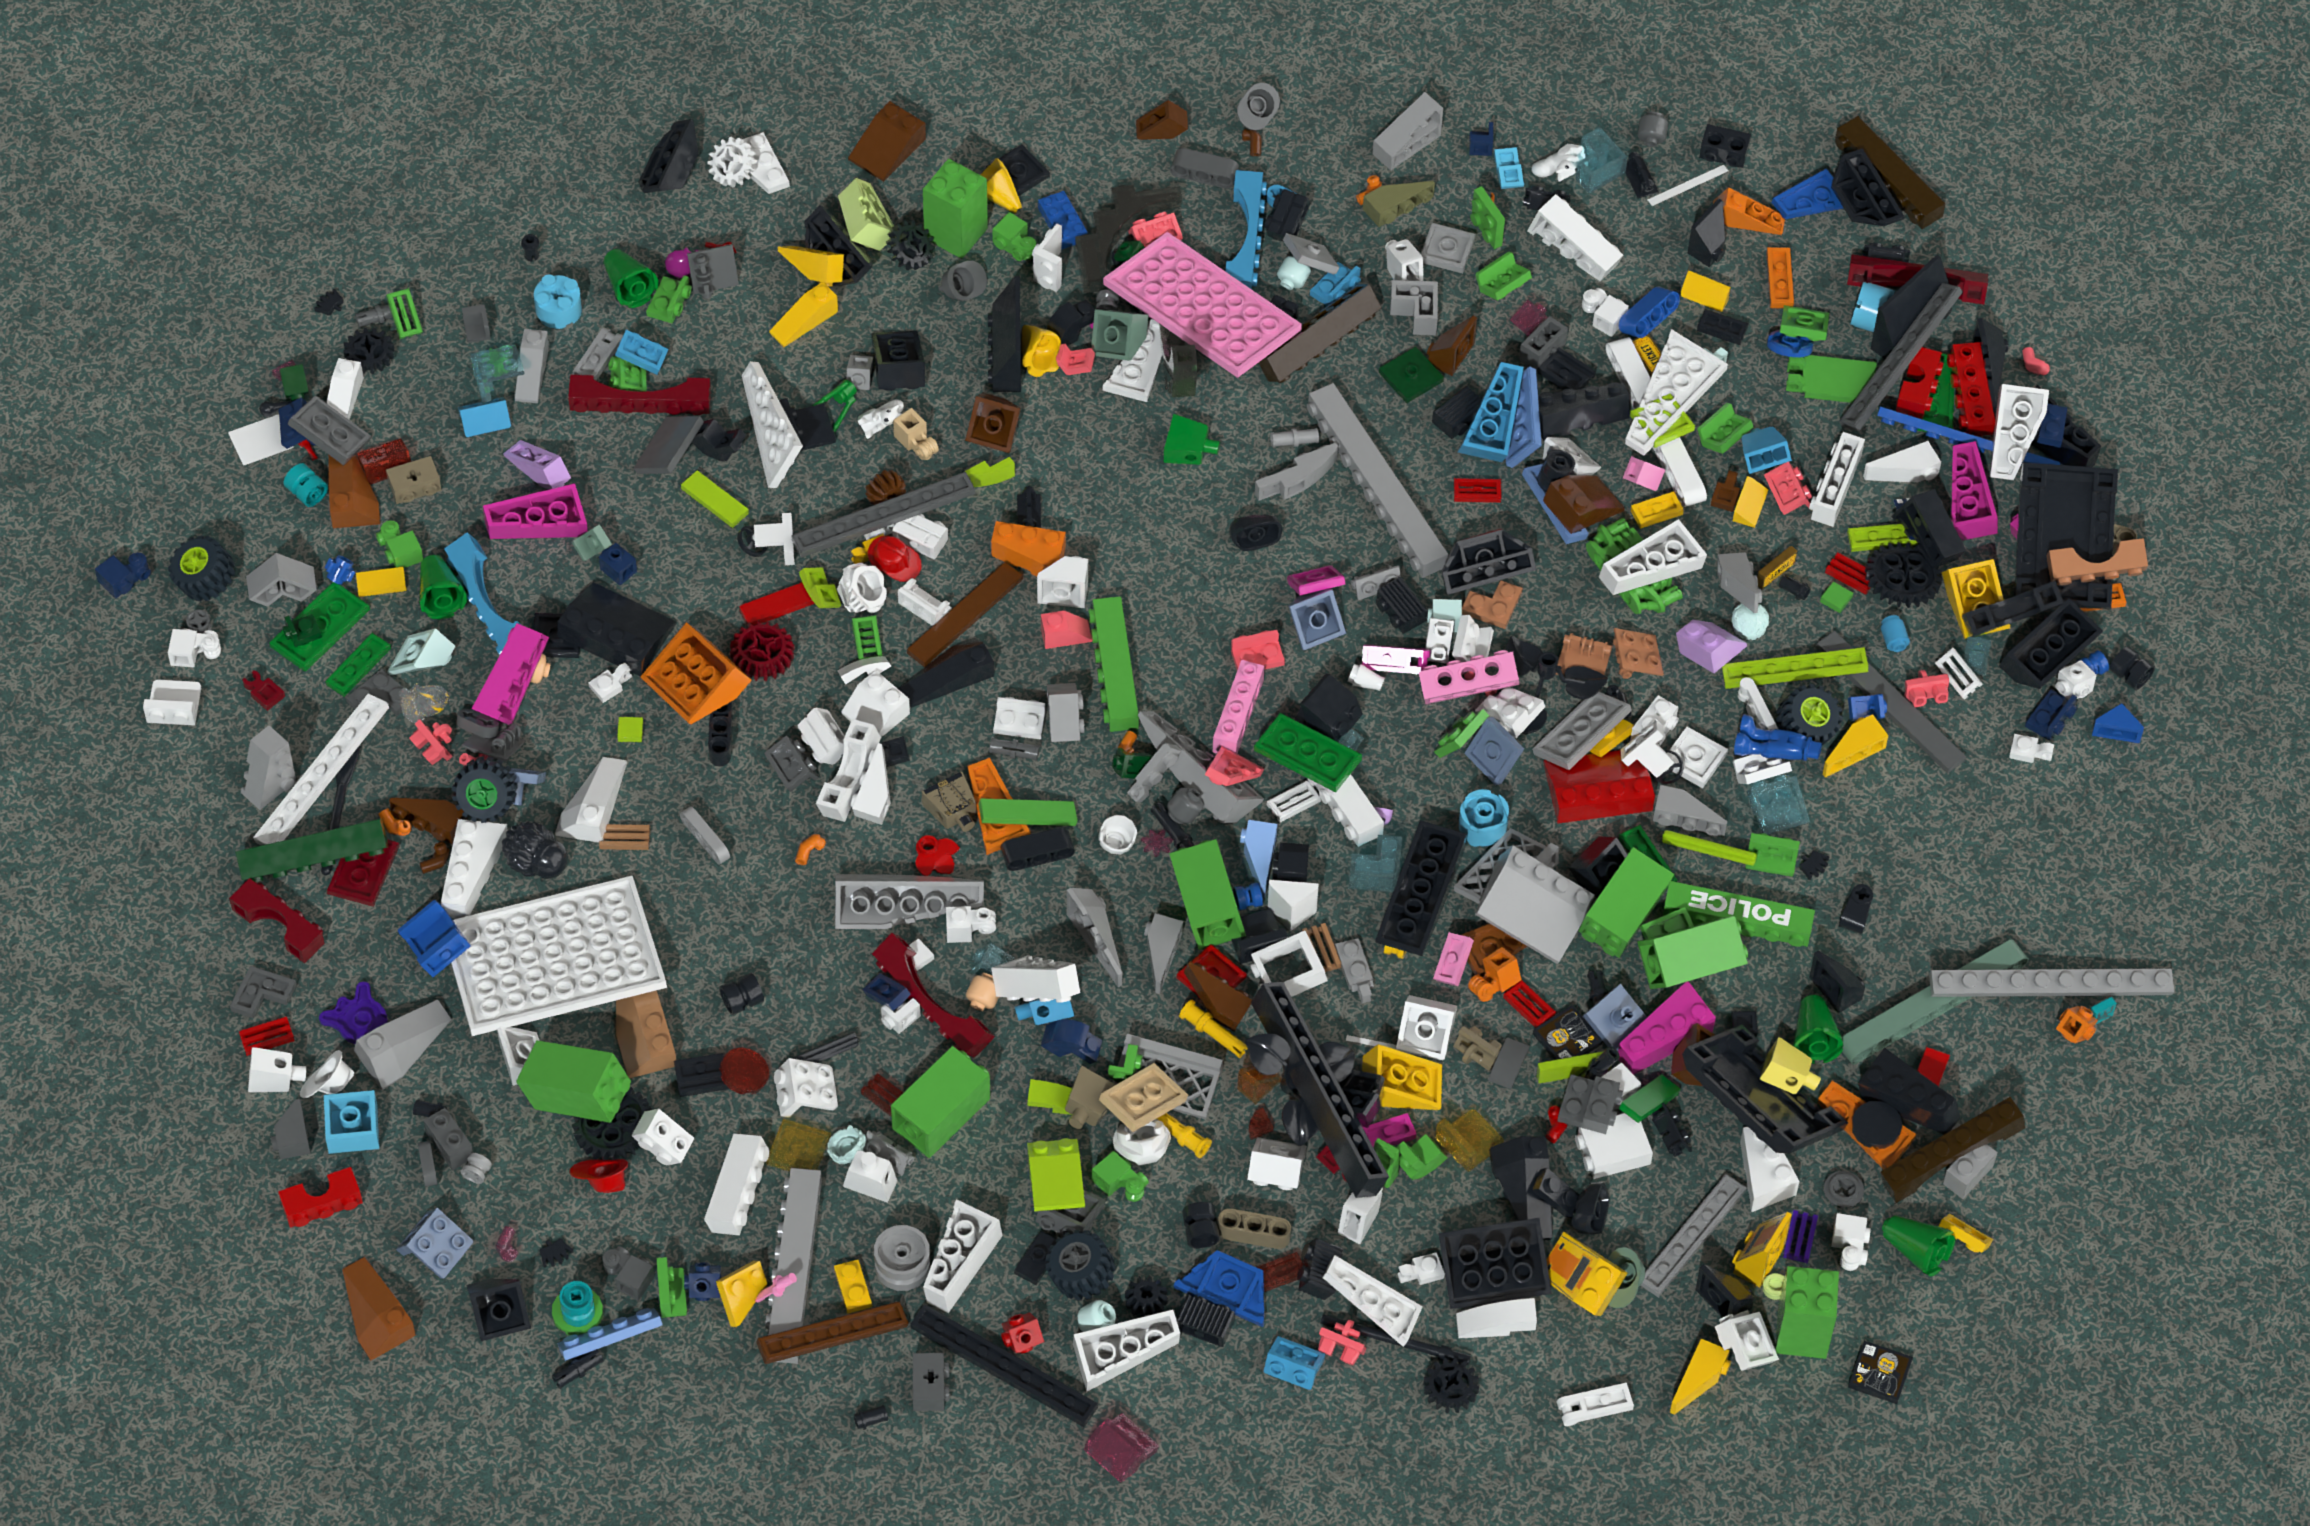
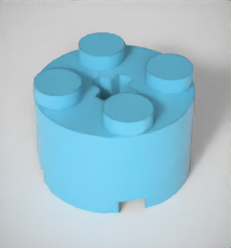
[534,274,582,329]
[1850,282,1895,332]
[1459,789,1509,847]

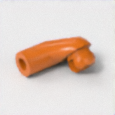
[1356,175,1382,205]
[1118,731,1138,753]
[378,808,411,836]
[795,834,826,865]

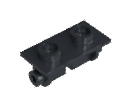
[1621,152,1659,199]
[1523,186,1571,211]
[1863,243,1910,263]
[1017,486,1041,528]
[1652,1103,1692,1157]

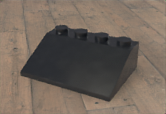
[1870,254,1952,359]
[988,276,1021,392]
[557,582,677,676]
[1438,1217,1552,1309]

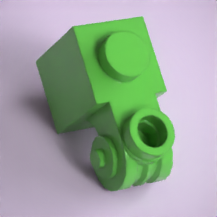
[992,212,1036,261]
[376,520,423,568]
[1092,1151,1149,1202]

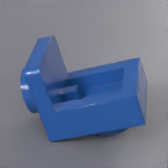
[1848,694,1887,722]

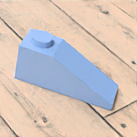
[1240,820,1277,898]

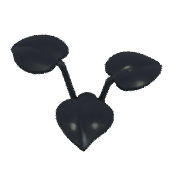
[1505,636,1608,734]
[1245,1034,1355,1146]

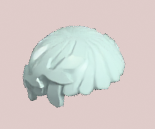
[1732,603,1769,640]
[827,1125,866,1164]

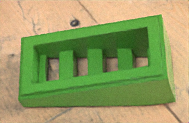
[851,616,882,661]
[1374,1138,1399,1188]

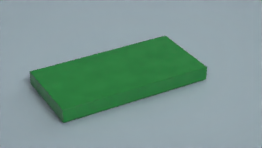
[1905,353,1954,432]
[269,582,370,672]
[1254,713,1362,793]

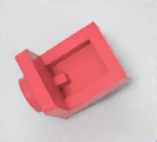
[1056,344,1095,375]

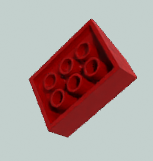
[1543,750,1655,824]

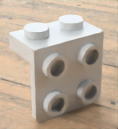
[1032,224,1062,292]
[143,680,201,725]
[774,1058,838,1117]

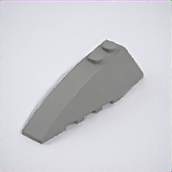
[1138,711,1264,824]
[835,874,984,929]

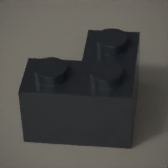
[1272,842,1309,883]

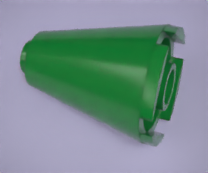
[603,249,658,308]
[419,555,467,620]
[1793,995,1843,1064]
[1882,1215,1955,1277]

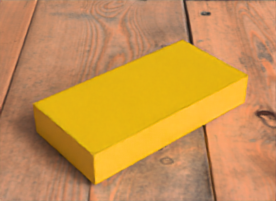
[356,567,406,597]

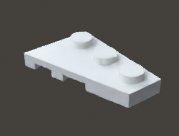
[738,132,790,194]

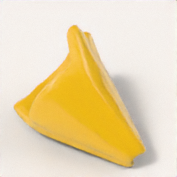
[980,158,1022,213]
[1021,325,1061,377]

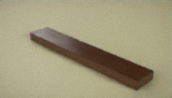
[907,562,1023,667]
[756,1301,909,1364]

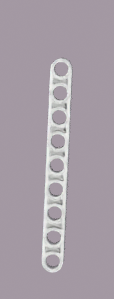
[1606,337,1707,507]

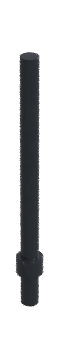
[1320,1314,1471,1365]

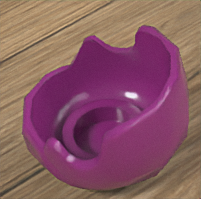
[665,248,698,278]

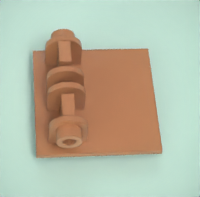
[1613,628,1664,679]
[1556,633,1613,677]

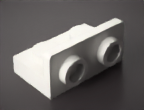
[1452,615,1494,663]
[993,697,1045,739]
[1733,755,1792,784]

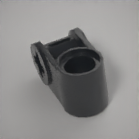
[1839,884,1873,934]

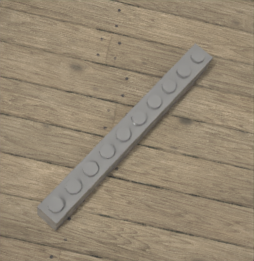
[1307,383,1448,578]

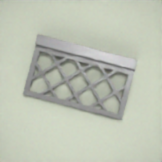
[1454,828,1559,904]
[1112,1034,1223,1120]

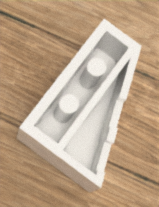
[1740,1126,1799,1212]

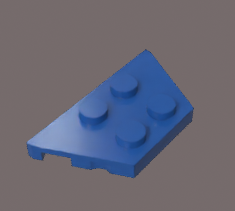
[1174,1250,1264,1327]

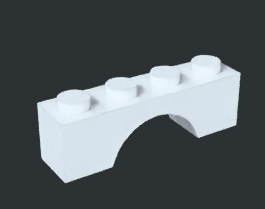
[816,719,881,822]

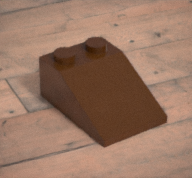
[848,101,926,182]
[1543,475,1625,534]

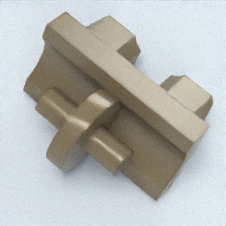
[1453,1026,1502,1071]

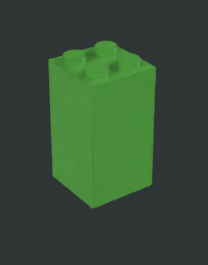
[923,158,988,259]
[1169,839,1246,950]
[1579,847,1674,958]
[1637,916,1748,989]
[516,1040,631,1123]
[891,1046,990,1158]
[1775,1266,1839,1359]

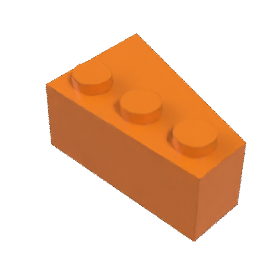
[991,521,1066,577]

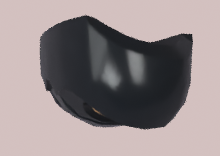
[1229,514,1282,551]
[1571,1182,1609,1235]

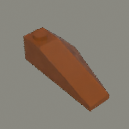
[342,1257,416,1361]

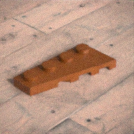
[1461,924,1527,977]

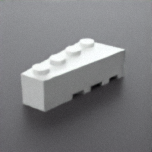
[1527,194,1623,281]
[441,819,508,919]
[923,1199,1003,1313]
[1073,1310,1180,1392]

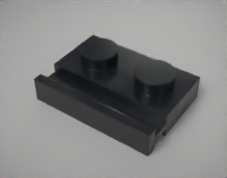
[1538,347,1596,390]
[674,1053,729,1097]

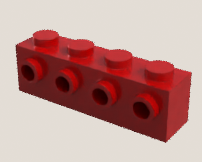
[1947,342,1995,436]

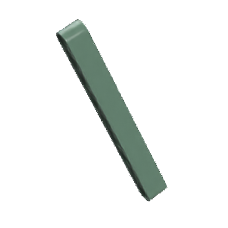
[1842,940,2029,1065]

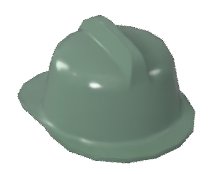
[1608,1247,1645,1309]

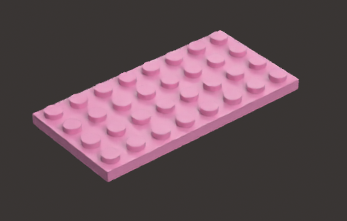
[1103,232,1302,378]

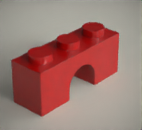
[1896,347,1944,419]
[278,1167,363,1228]

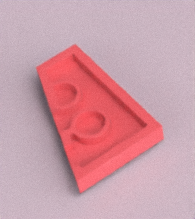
[1205,746,1265,786]

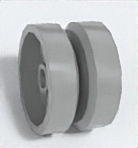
[874,1225,930,1291]

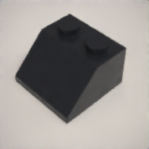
[1300,673,1363,743]
[1568,836,1628,899]

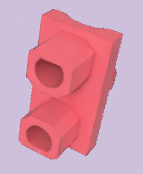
[1904,670,1949,707]
[409,719,453,765]
[1318,1319,1367,1366]

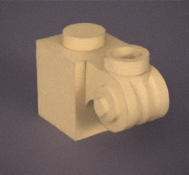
[893,408,939,460]

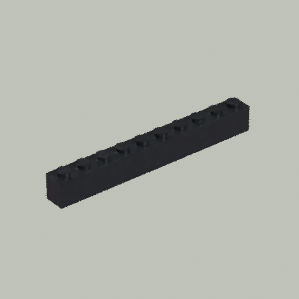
[1251,982,1389,1198]

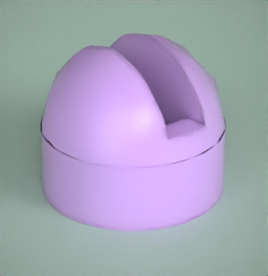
[1374,807,1393,825]

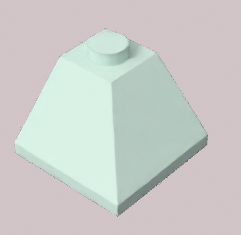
[387,628,455,675]

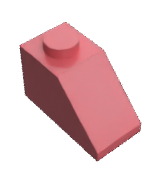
[1041,611,1092,649]

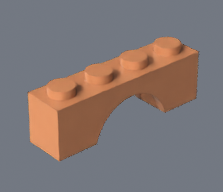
[2046,538,2148,586]

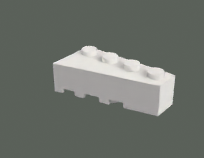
[1599,519,1707,595]
[991,955,1080,1002]

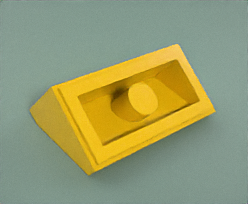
[1681,270,1731,312]
[1733,476,1769,528]

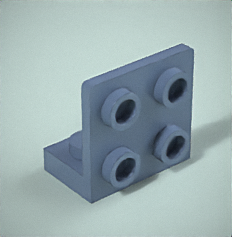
[396,1208,473,1279]

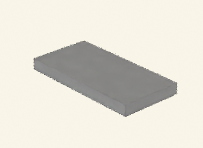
[1532,692,1632,770]

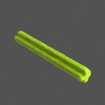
[1662,830,1757,866]

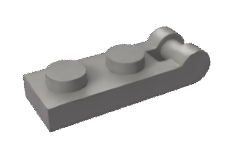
[573,327,623,381]

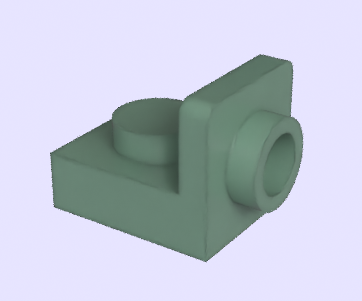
[572,524,612,561]

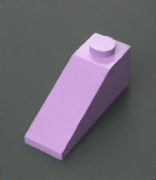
[503,440,571,490]

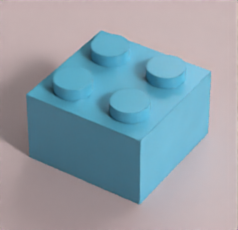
[324,1090,380,1154]

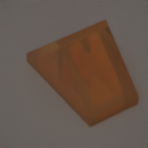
[1237,1066,1282,1105]

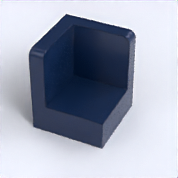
[1469,122,1493,156]

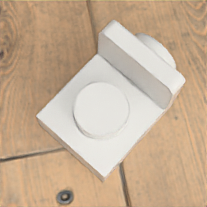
[881,998,921,1034]

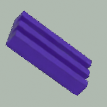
[1783,1210,1818,1263]

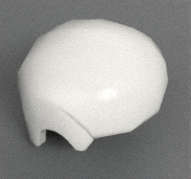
[1098,815,1137,855]

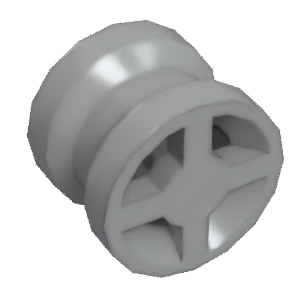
[460,1153,492,1184]

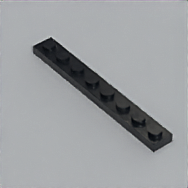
[910,1304,1098,1427]

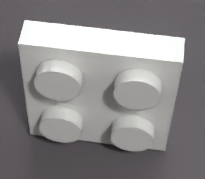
[1667,727,1728,788]

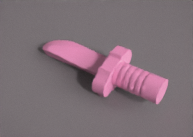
[755,1273,797,1303]

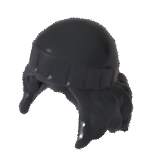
[501,821,568,879]

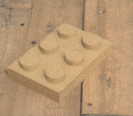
[1099,1063,1188,1132]

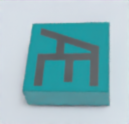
[2091,997,2117,1025]

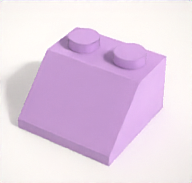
[1676,620,1747,673]

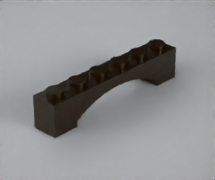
[1880,1097,2025,1203]

